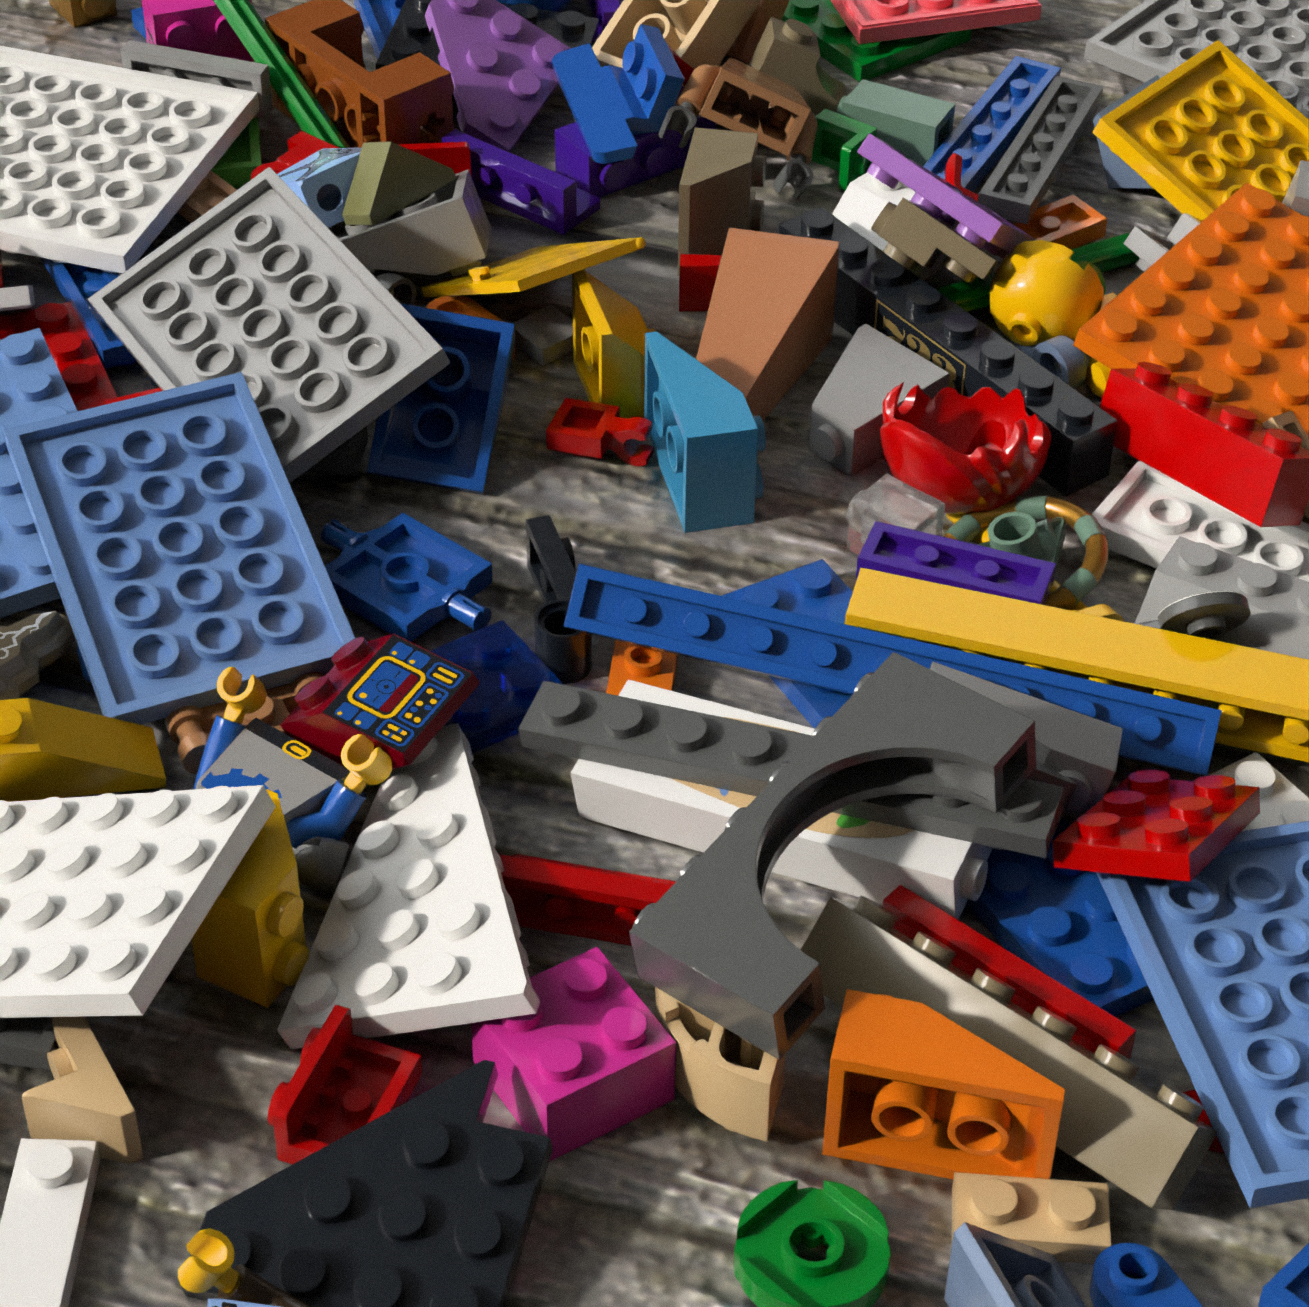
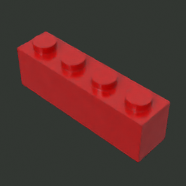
[1100,362,1309,527]

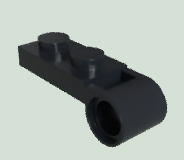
[526,515,592,684]

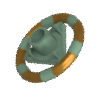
[943,495,1108,610]

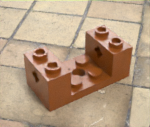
[265,0,455,148]

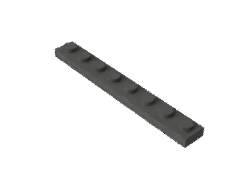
[518,681,1065,858]

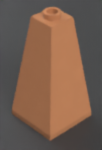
[696,227,840,421]

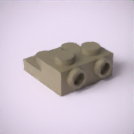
[871,197,1001,283]

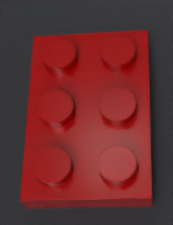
[1052,770,1260,882]

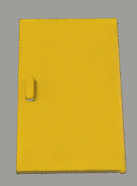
[421,237,646,298]

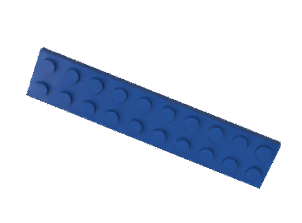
[722,559,1154,1017]

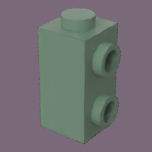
[836,79,955,166]

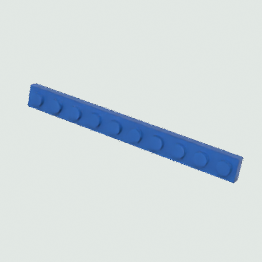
[564,564,1222,776]

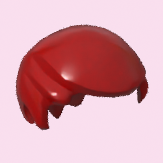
[880,382,1052,514]

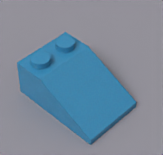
[644,331,766,533]

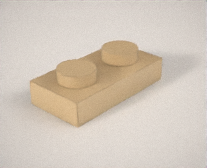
[952,1172,1111,1264]

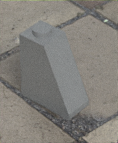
[809,324,949,476]

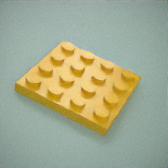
[1092,40,1309,222]

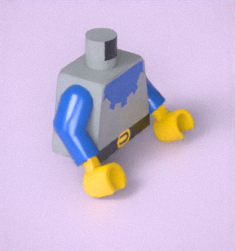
[193,667,392,848]

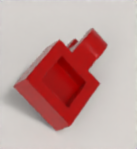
[546,398,654,466]

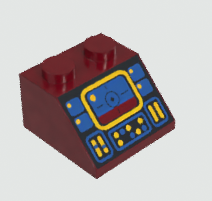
[280,634,480,769]

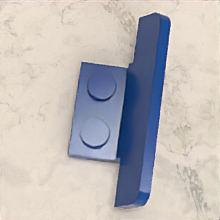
[552,24,685,164]

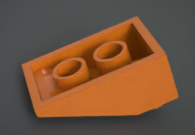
[822,989,1065,1180]

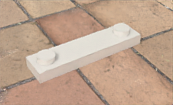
[0,1138,101,1307]

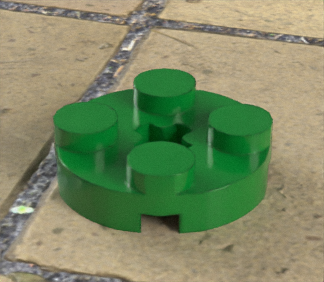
[733,1180,891,1307]

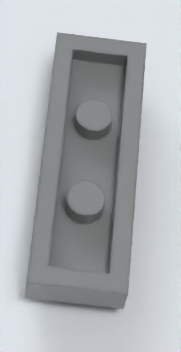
[121,40,273,119]

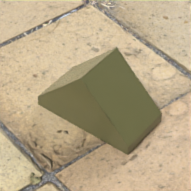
[342,142,457,225]

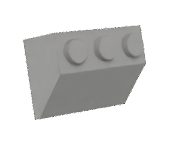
[1134,536,1309,659]

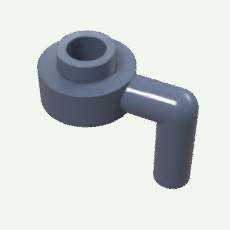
[1014,335,1088,389]

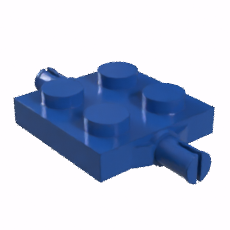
[321,513,493,642]

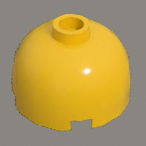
[990,240,1104,346]

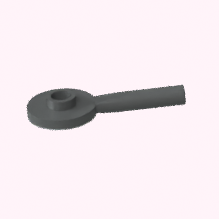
[1138,591,1251,640]

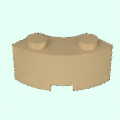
[655,987,786,1142]

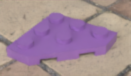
[424,0,571,153]
[857,133,1036,259]

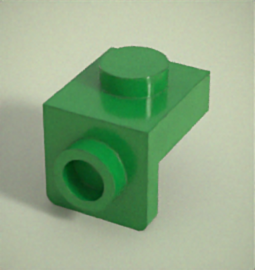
[812,109,877,191]

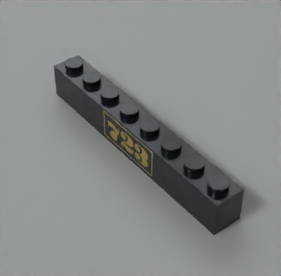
[779,207,1117,497]

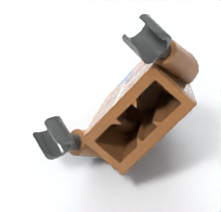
[659,58,817,200]

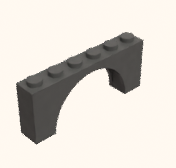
[629,652,1036,1060]

